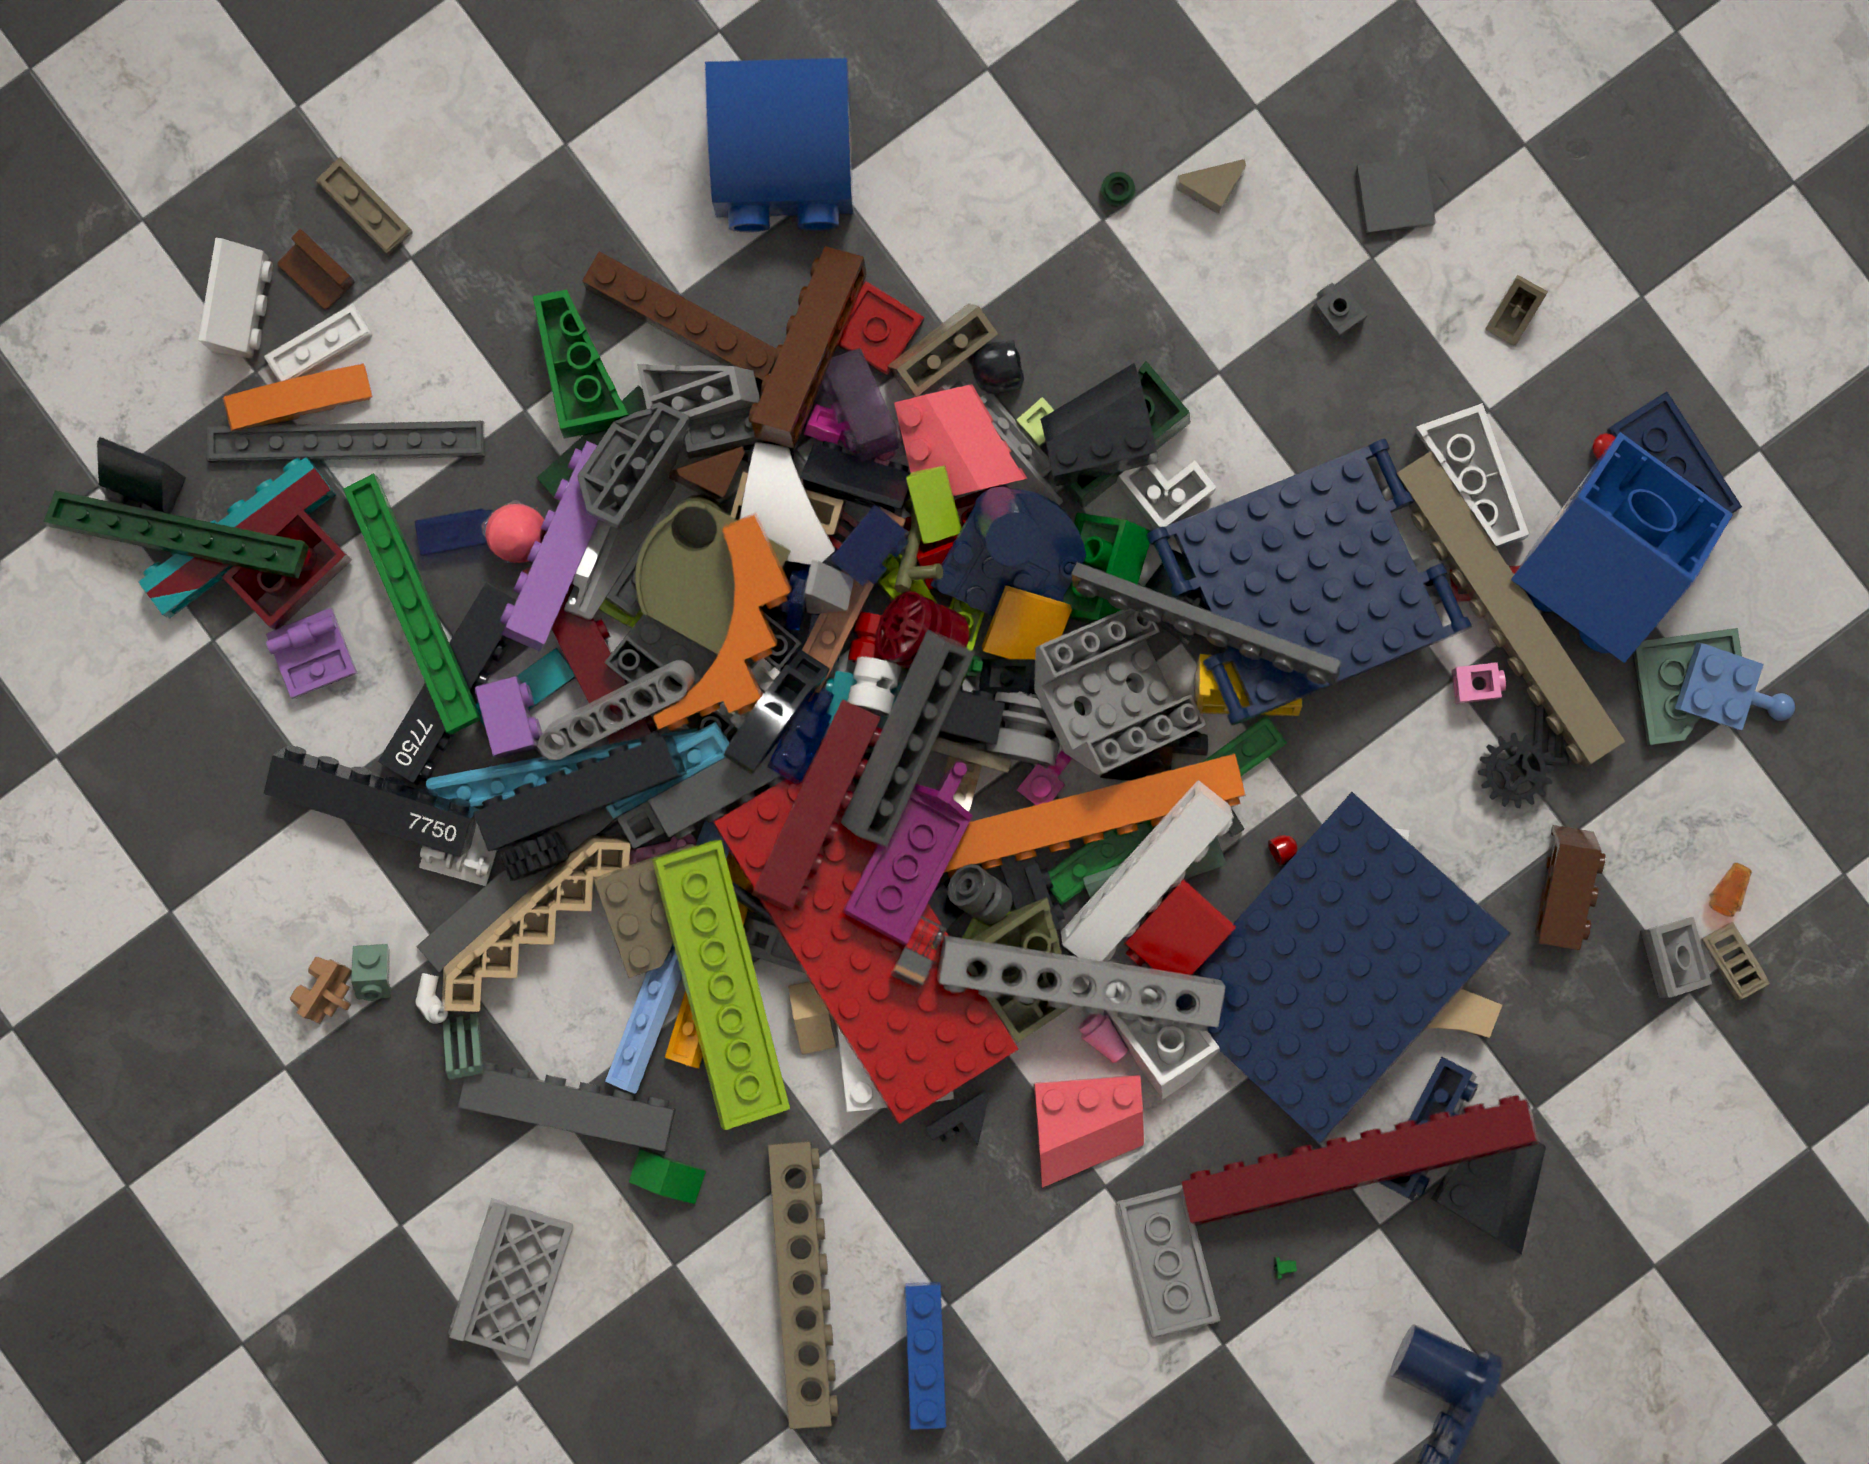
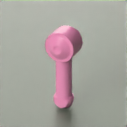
[629,834,697,865]

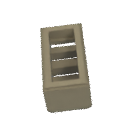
[1701,922,1770,1000]

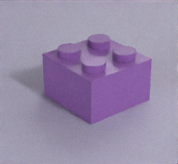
[475,676,542,759]

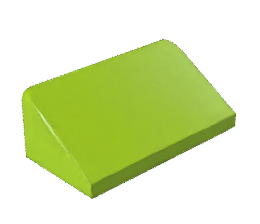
[907,465,962,544]

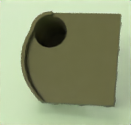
[635,494,791,654]

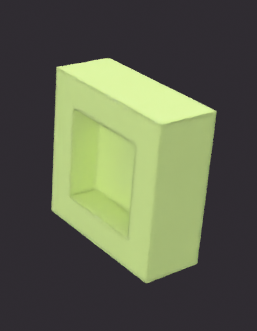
[1016,397,1054,447]

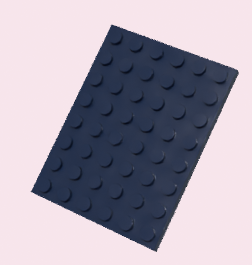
[1175,792,1511,1143]

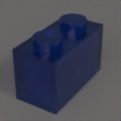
[830,505,910,586]

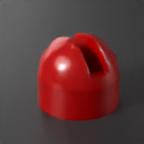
[1592,433,1616,460]
[1268,835,1298,865]

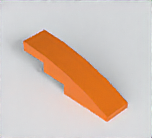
[223,364,373,431]

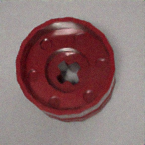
[876,591,969,669]

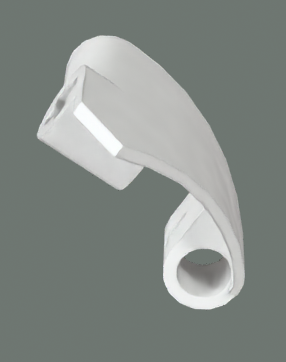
[740,442,835,564]

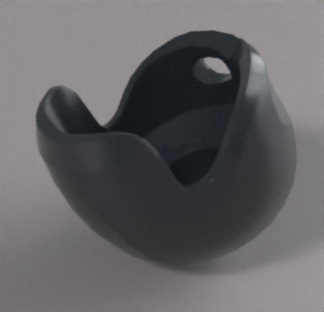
[972,340,1024,394]

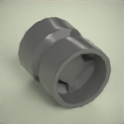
[948,864,1013,925]

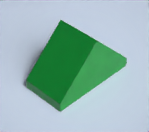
[629,1149,706,1204]

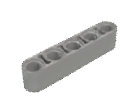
[538,660,695,760]

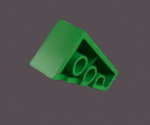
[533,289,629,439]

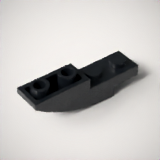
[723,650,830,774]

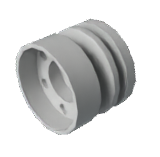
[984,692,1060,766]

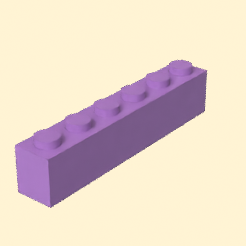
[499,441,599,651]

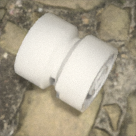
[847,657,901,716]

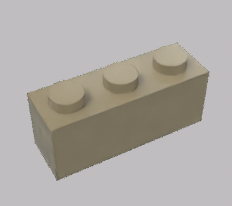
[887,303,998,397]

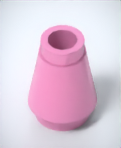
[1078,1013,1128,1063]

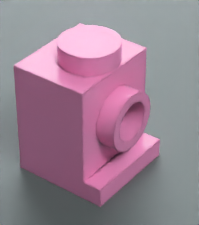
[1451,662,1506,704]

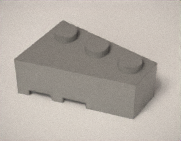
[637,364,760,420]

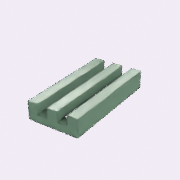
[443,1013,483,1080]

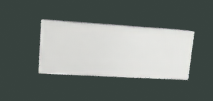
[264,304,372,382]

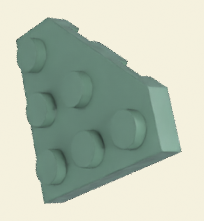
[1634,628,1742,746]

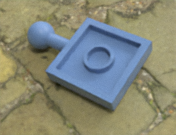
[1675,642,1795,730]

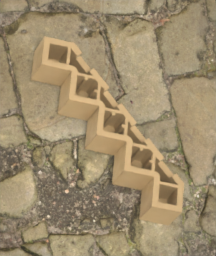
[442,835,630,1012]

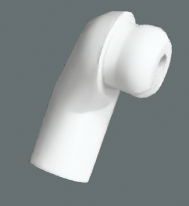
[415,973,448,1024]

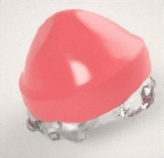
[481,500,546,563]

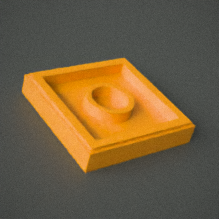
[982,586,1072,660]

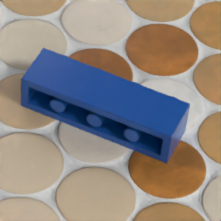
[905,1282,946,1429]

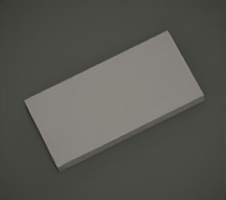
[1116,1184,1221,1339]

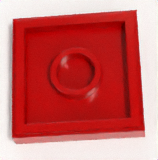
[837,281,924,377]

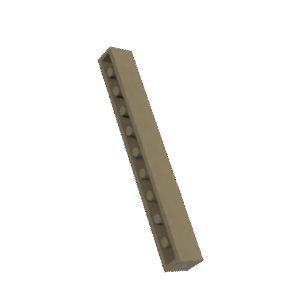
[1396,451,1625,768]

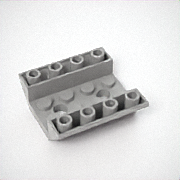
[1034,608,1206,775]

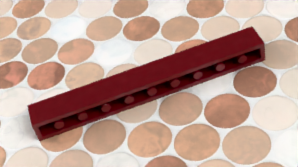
[1181,1095,1540,1226]

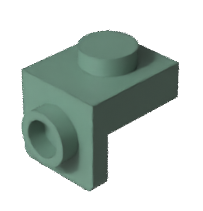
[351,944,391,1001]

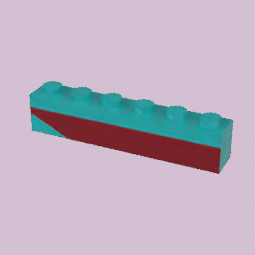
[138,457,336,619]

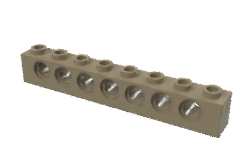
[768,1141,839,1429]

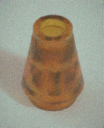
[1709,863,1752,917]

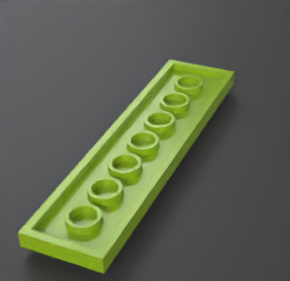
[652,840,790,1130]

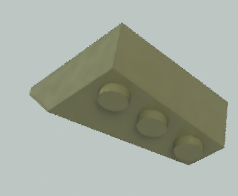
[967,897,1074,1043]

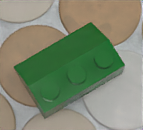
[1063,512,1151,624]

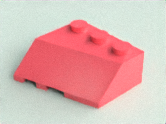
[894,384,1027,496]
[1034,1075,1144,1188]

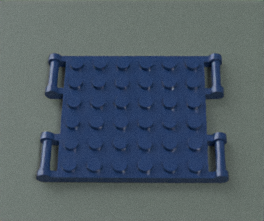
[1146,439,1472,726]

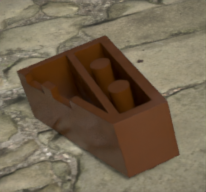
[1535,825,1606,950]

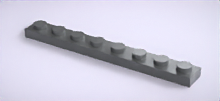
[1071,562,1341,685]

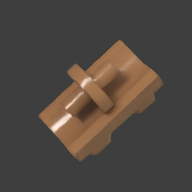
[290,957,352,1024]

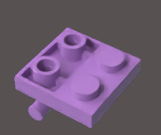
[266,608,357,699]

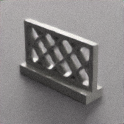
[448,1198,573,1359]

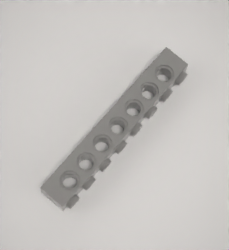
[937,936,1225,1031]

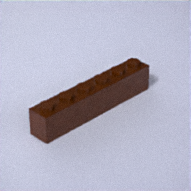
[749,246,867,449]
[582,251,776,386]

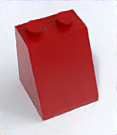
[1123,879,1236,975]

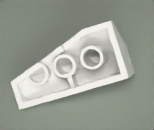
[1082,959,1220,1100]

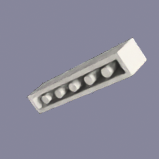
[1061,780,1233,962]

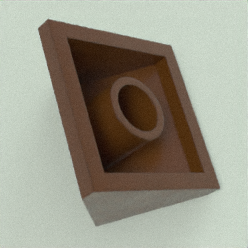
[669,447,745,500]

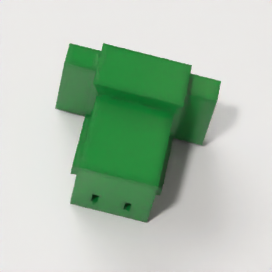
[966,655,983,677]
[1274,1257,1297,1279]

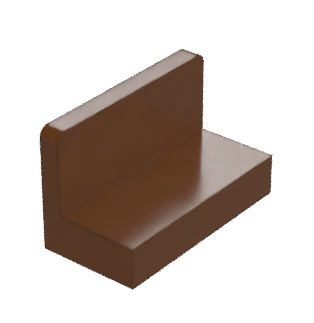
[278,228,355,310]

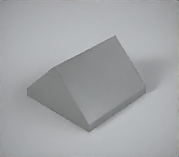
[1640,917,1712,998]

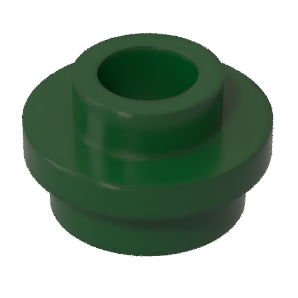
[1101,172,1135,207]

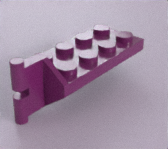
[842,762,973,946]

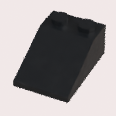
[97,436,186,514]

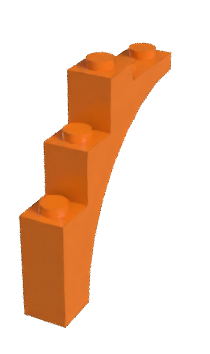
[653,512,791,731]

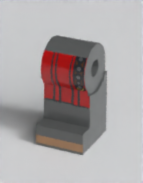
[890,916,947,989]

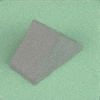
[805,560,854,614]

